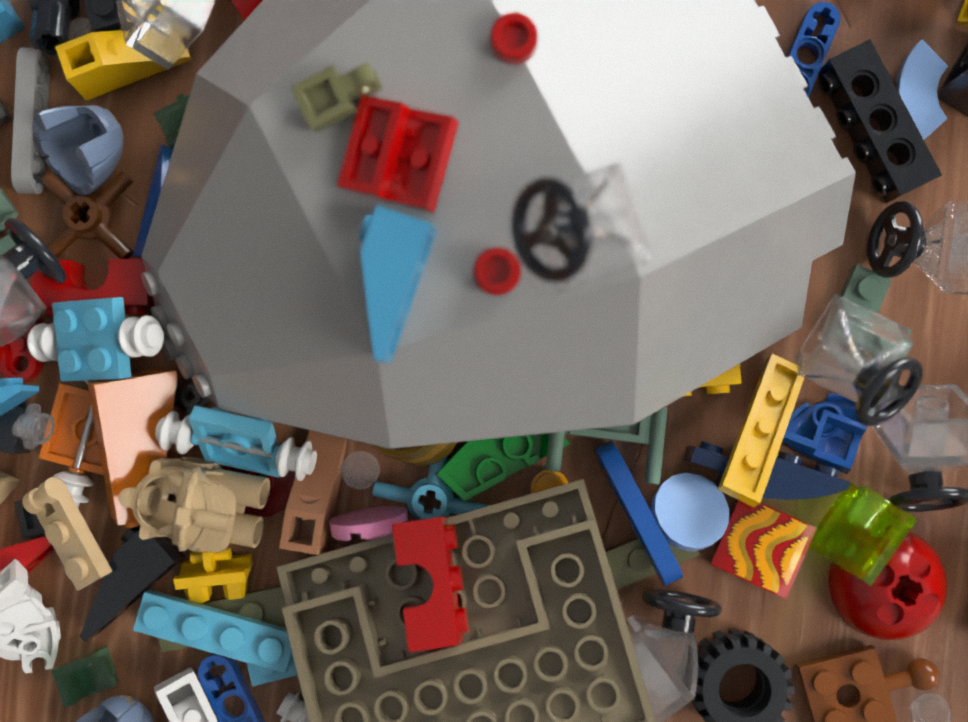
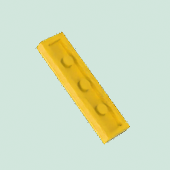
[717,354,807,507]

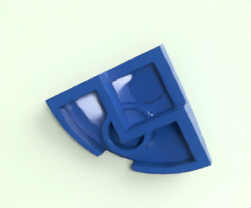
[782,392,867,474]

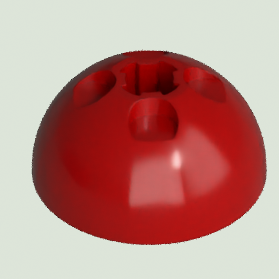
[828,525,947,640]

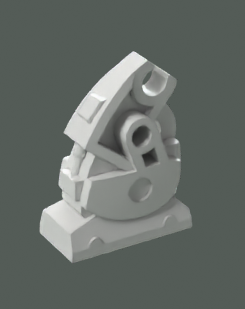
[0,559,61,673]

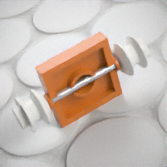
[38,380,103,508]

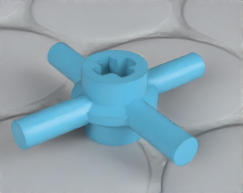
[372,455,489,520]

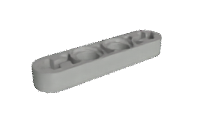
[11,47,50,194]

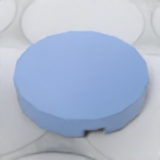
[651,473,729,552]

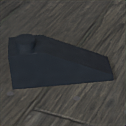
[80,526,186,642]

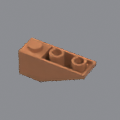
[279,430,347,555]

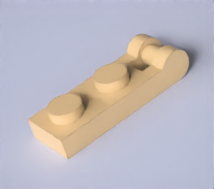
[22,477,113,591]

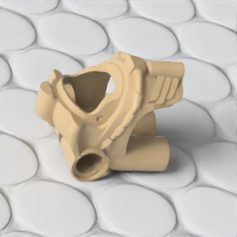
[119,457,270,552]

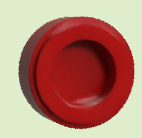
[490,12,538,65]

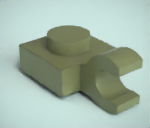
[291,62,383,133]

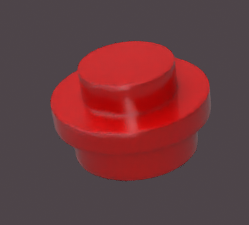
[473,247,521,296]

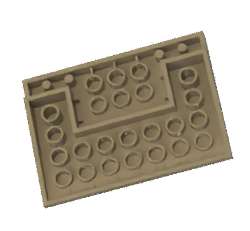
[277,479,656,722]

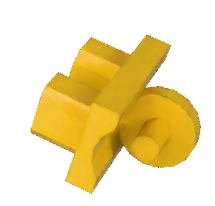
[173,548,253,603]

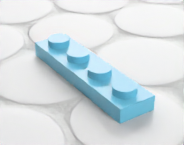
[133,589,293,673]

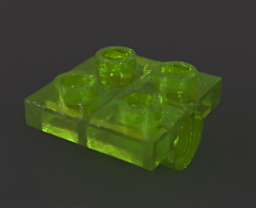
[809,483,917,586]

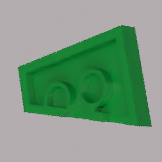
[435,433,571,501]

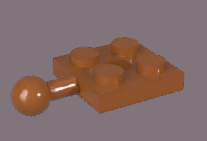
[796,644,940,722]

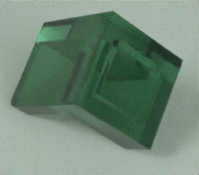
[52,646,119,708]

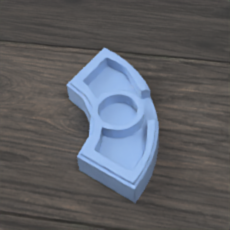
[895,39,948,140]

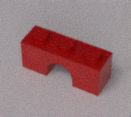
[30,259,155,317]
[392,516,469,652]

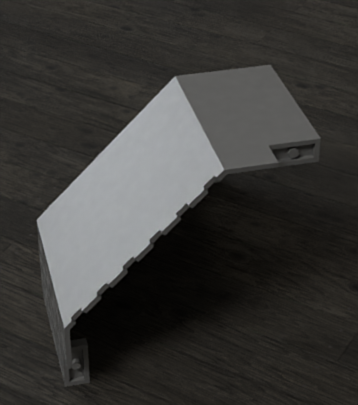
[141,0,856,449]

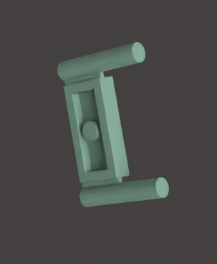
[545,407,668,485]

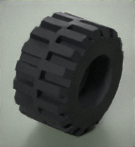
[685,629,794,722]

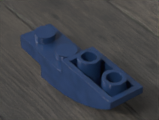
[683,441,850,500]

